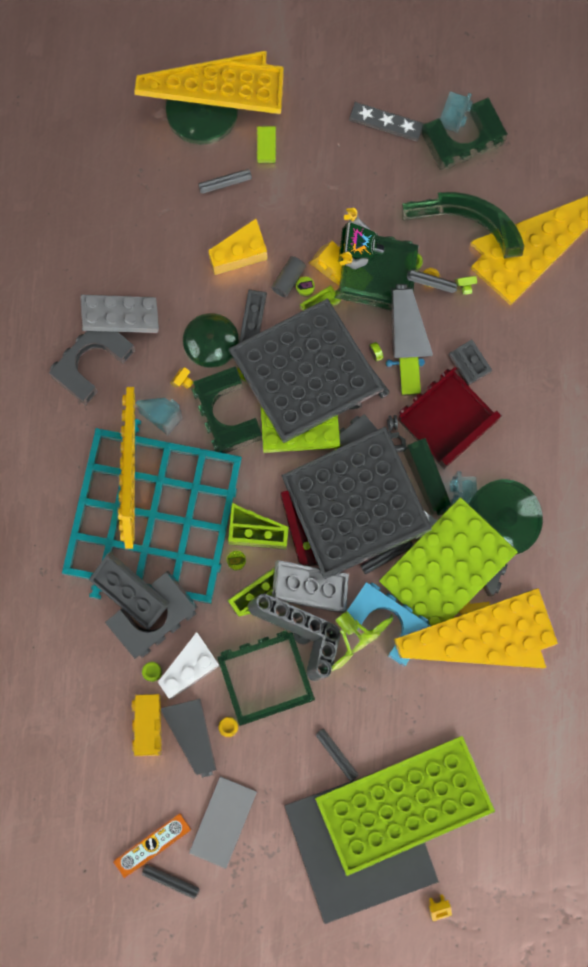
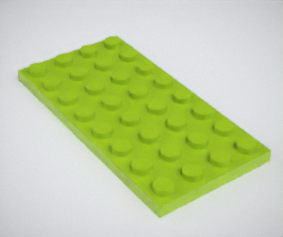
[315,736,495,876]

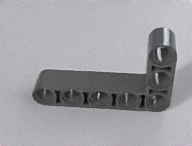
[248,594,340,682]

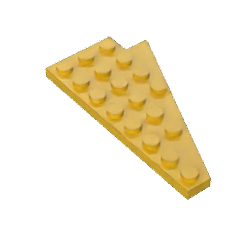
[135,51,284,114]
[470,196,588,305]
[118,387,135,549]
[394,588,558,669]

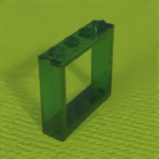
[217,630,315,726]

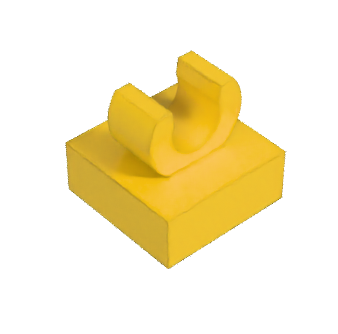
[170,367,194,388]
[429,894,452,921]

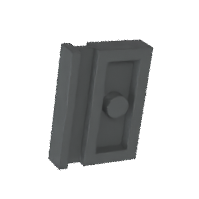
[448,340,492,386]

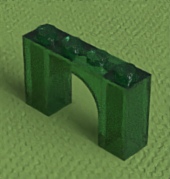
[421,97,508,170]
[191,366,263,453]

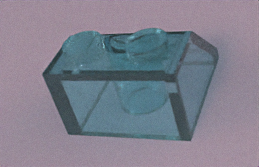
[135,398,183,436]

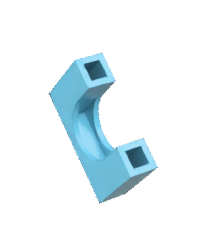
[346,582,430,667]

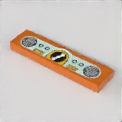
[113,813,192,878]

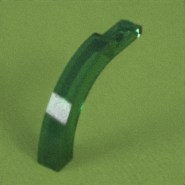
[402,192,524,258]

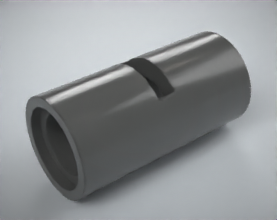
[271,256,306,298]

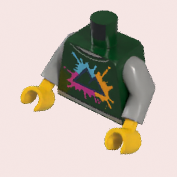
[338,207,384,269]

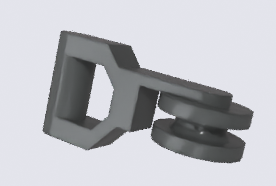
[387,415,407,453]

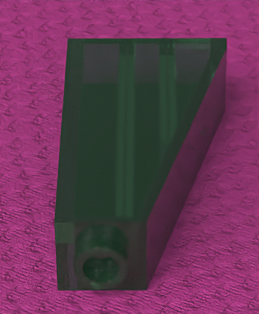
[404,438,452,516]

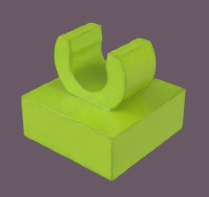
[455,276,477,295]

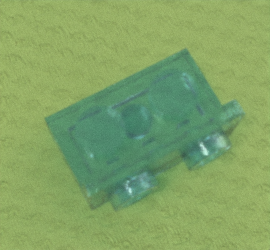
[438,91,473,133]

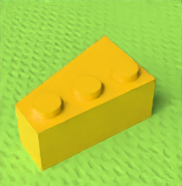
[208,219,267,275]
[308,241,373,297]
[132,694,162,756]

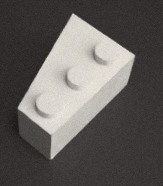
[158,632,219,700]

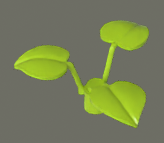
[332,611,394,671]

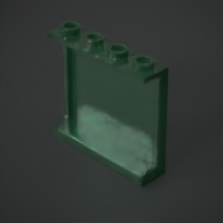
[335,233,419,311]

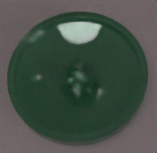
[166,99,238,145]
[469,479,543,555]

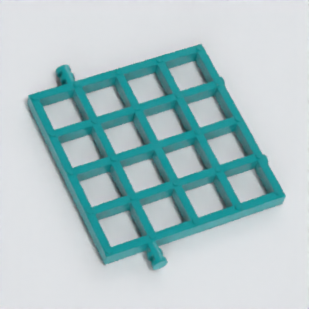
[62,419,242,604]

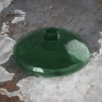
[183,313,239,368]

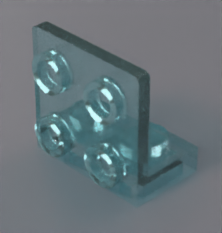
[450,471,478,513]

